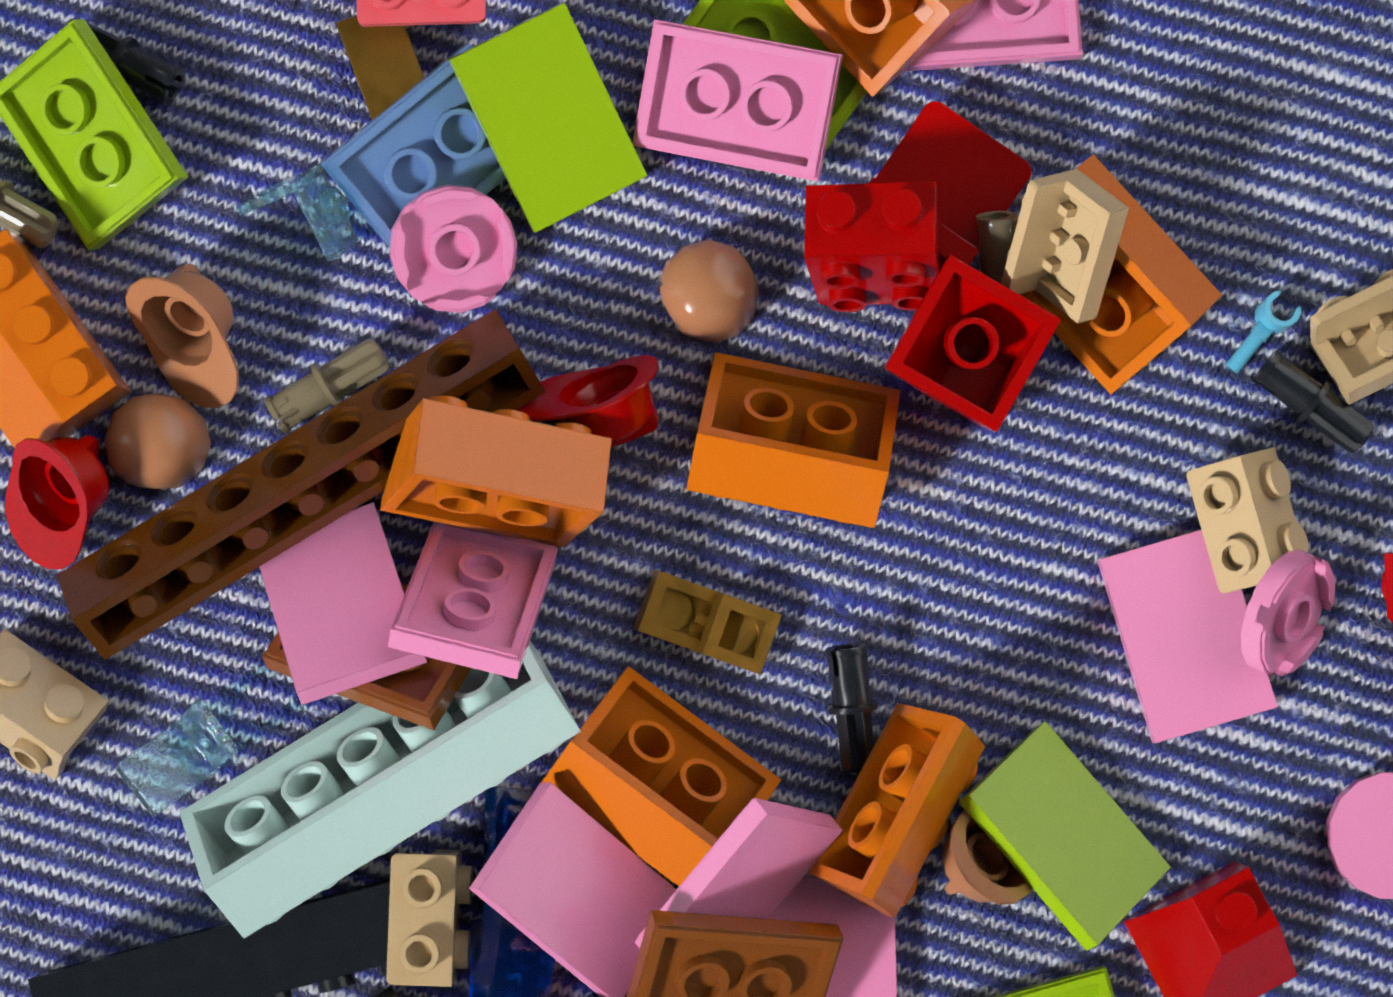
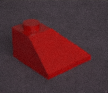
[884,254,1062,432]
[1122,861,1297,997]

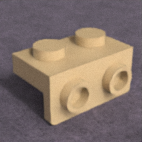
[1001,169,1129,324]
[1310,269,1393,405]
[1186,447,1309,593]
[0,629,109,780]
[386,849,473,987]

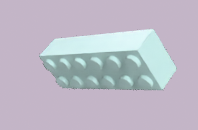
[179,641,581,938]

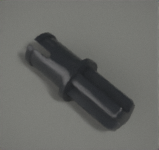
[69,18,185,105]
[1252,349,1374,453]
[826,643,878,773]

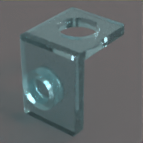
[236,164,358,261]
[116,699,239,817]

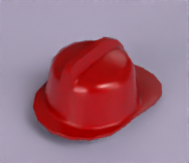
[517,355,659,447]
[5,436,110,570]

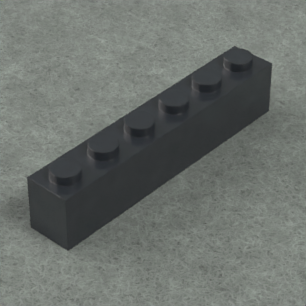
[28,878,390,997]

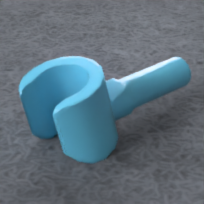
[1225,290,1301,374]

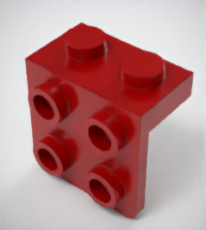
[869,101,1032,266]
[804,181,941,313]

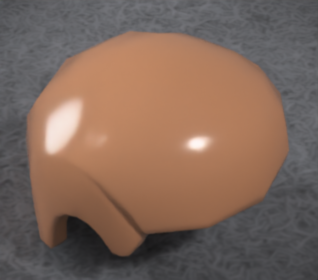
[659,239,759,343]
[104,394,211,489]

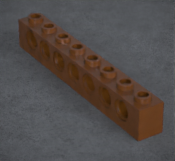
[57,309,546,660]

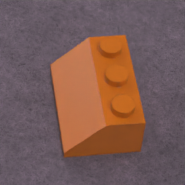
[783,0,977,97]
[1016,154,1223,395]
[0,229,132,448]
[686,352,901,528]
[380,396,612,548]
[542,666,781,886]
[807,703,985,919]

